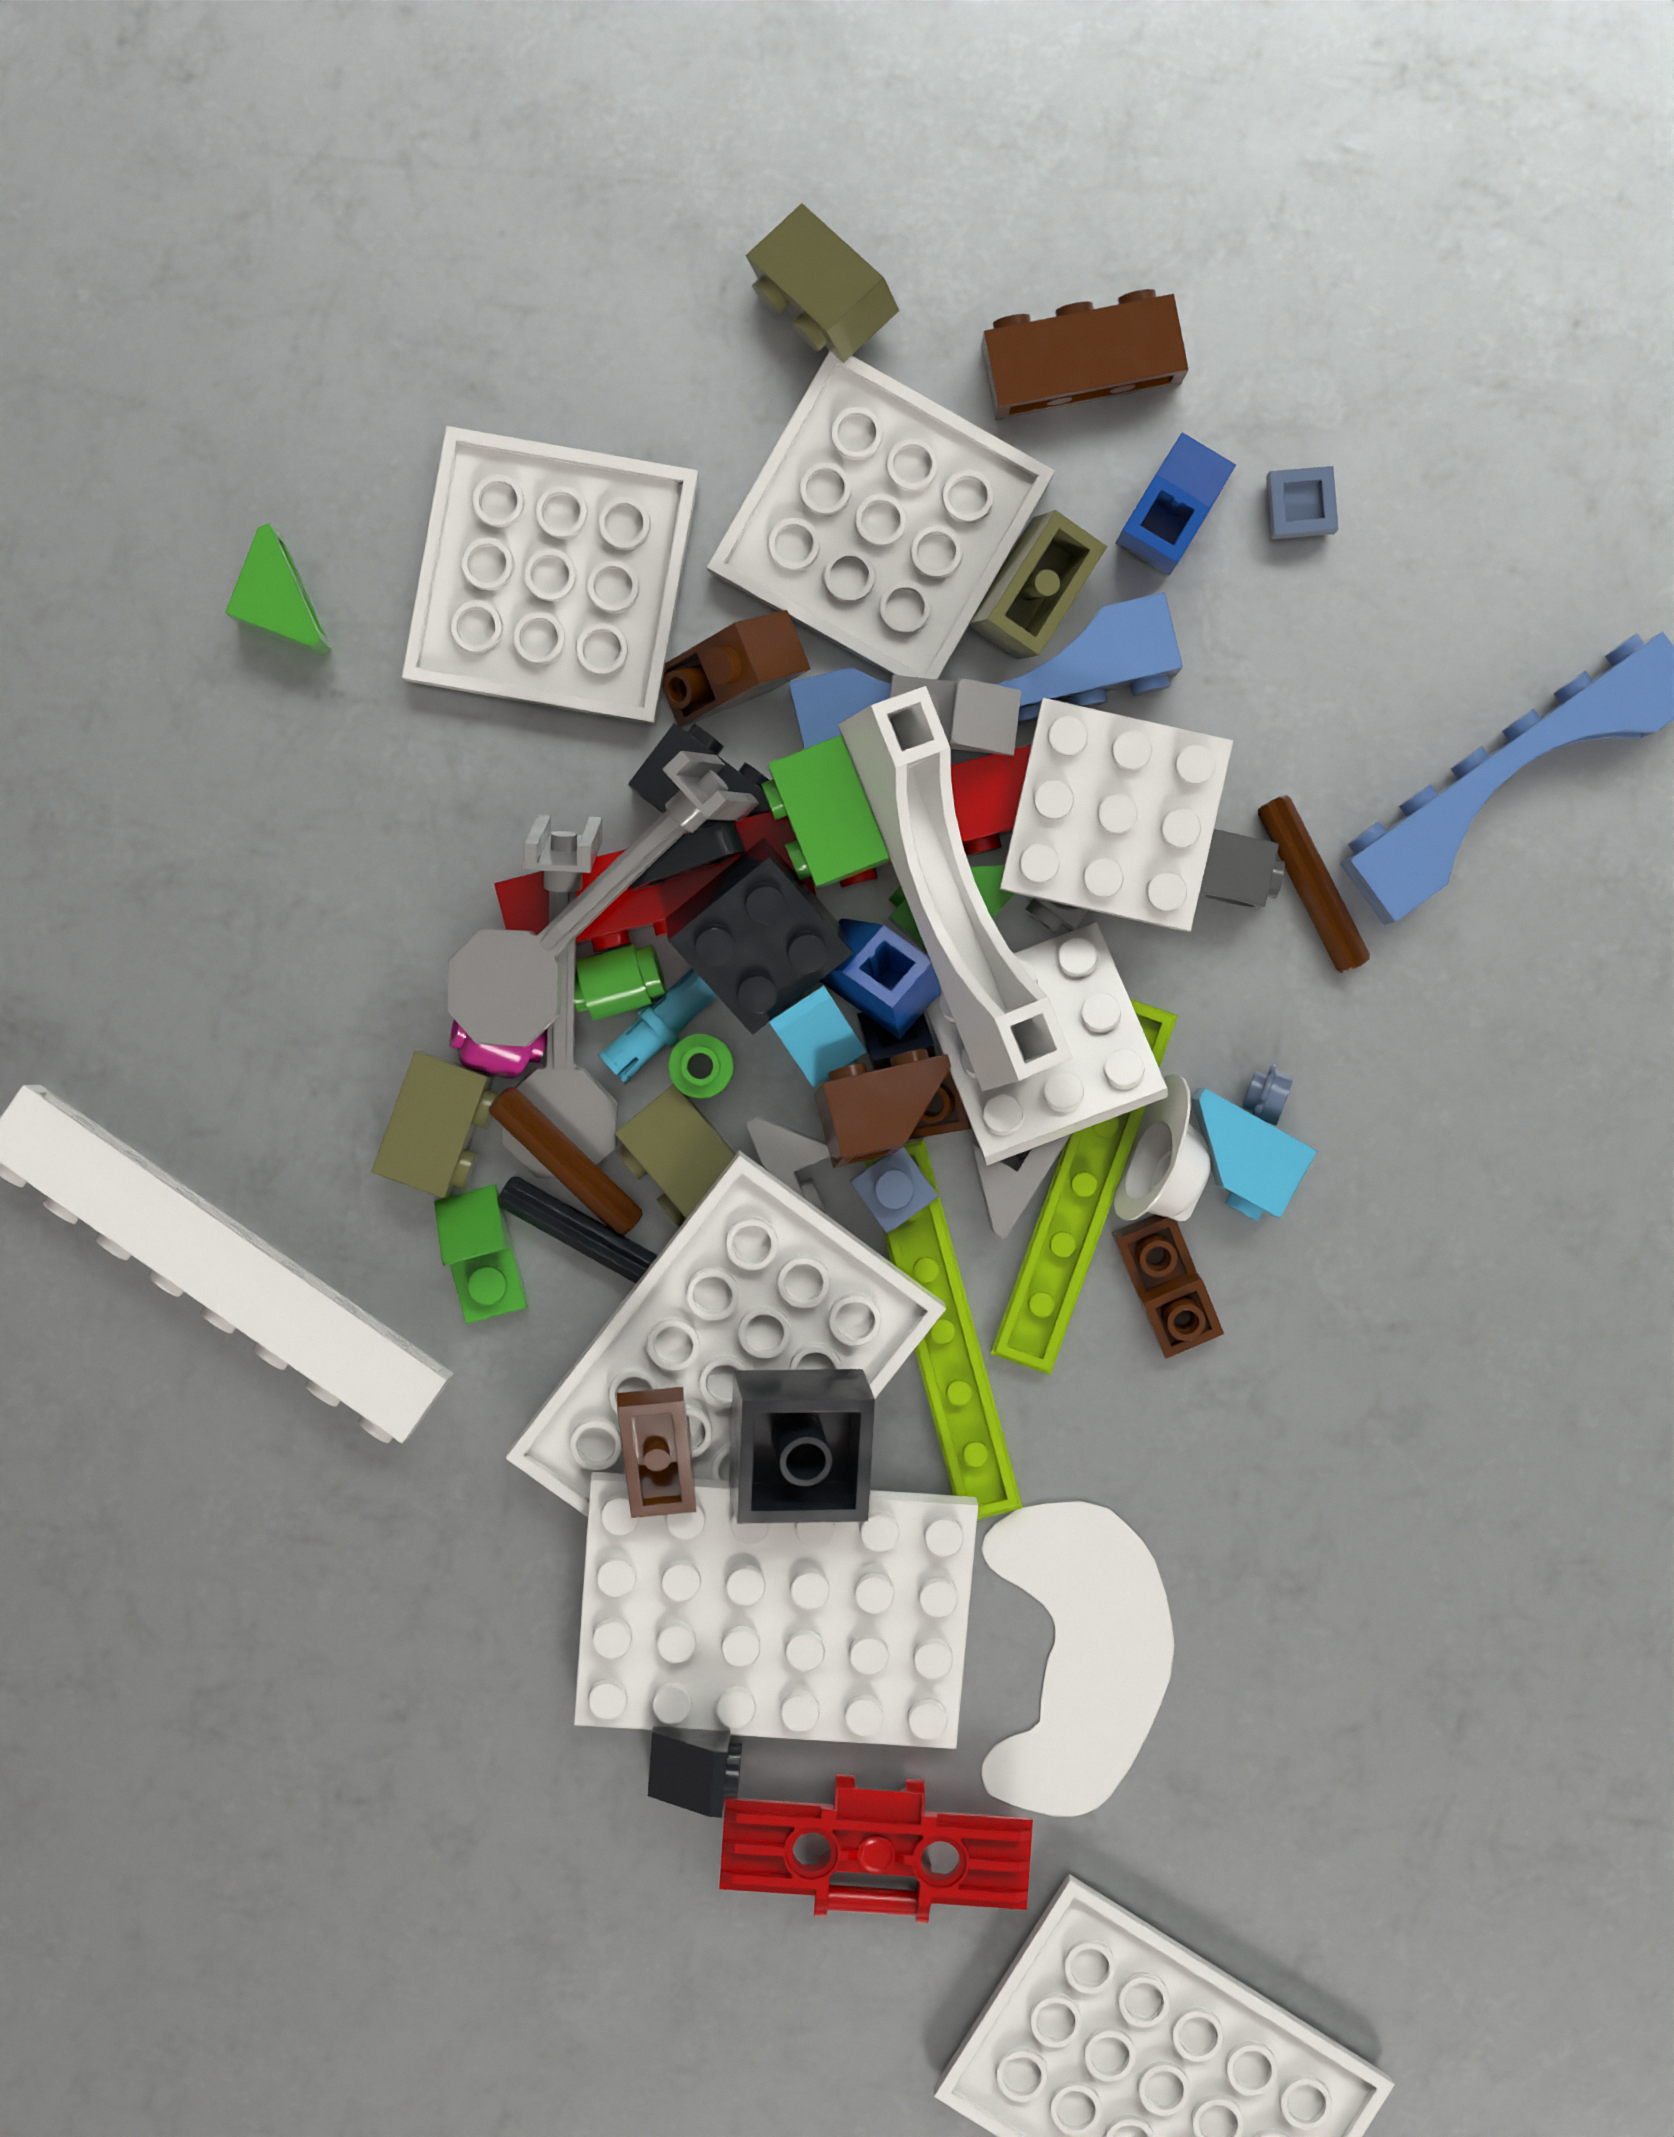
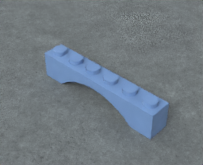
[789,592,1183,749]
[1340,632,1674,925]

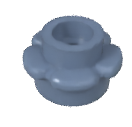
[1242,1064,1294,1125]

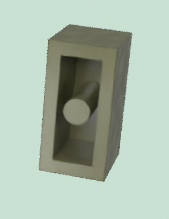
[745,203,900,363]
[968,510,1108,660]
[371,1051,499,1198]
[615,1084,736,1228]

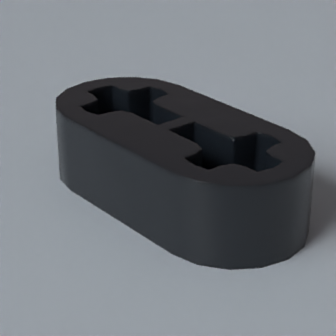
[628,821,746,892]

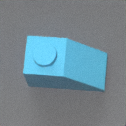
[769,986,867,1087]
[1191,1088,1317,1222]

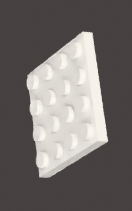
[707,351,1055,680]
[402,426,699,725]

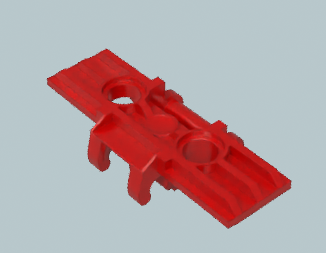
[719,1773,1033,1924]

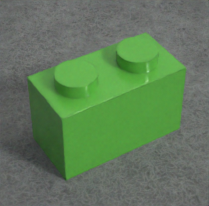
[761,735,890,890]

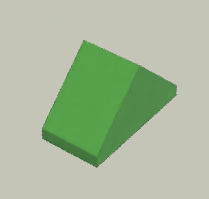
[225,523,332,655]

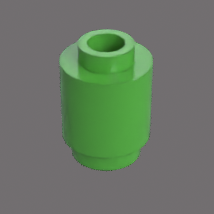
[575,943,667,1021]
[668,1034,735,1098]

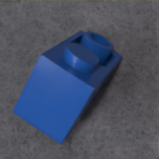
[1115,432,1236,576]
[820,918,941,1039]

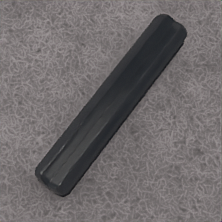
[498,1177,658,1283]

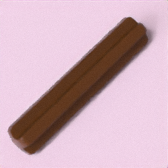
[1258,795,1370,973]
[488,1087,643,1235]

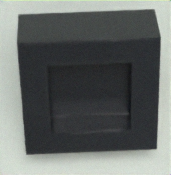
[857,1012,936,1071]

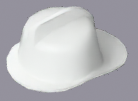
[1114,1074,1211,1221]

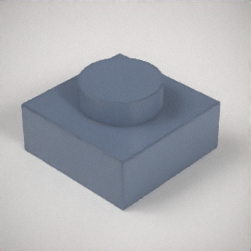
[1266,466,1339,539]
[849,1147,939,1234]

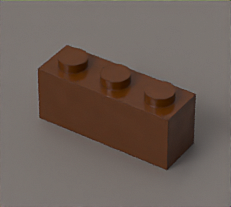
[981,289,1189,420]

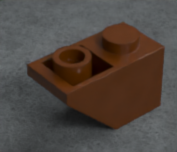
[662,610,811,727]
[814,1049,951,1168]

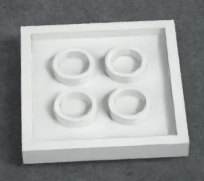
[999,698,1234,932]
[925,922,1168,1165]

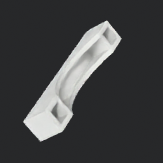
[837,686,1073,1091]

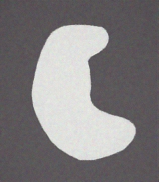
[981,1501,1175,1817]

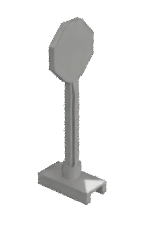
[447,751,759,1047]
[501,815,618,1179]

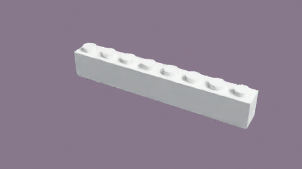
[0,1085,454,1444]

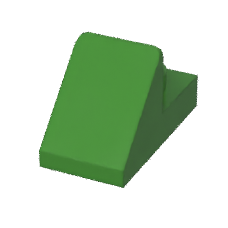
[434,1184,530,1324]

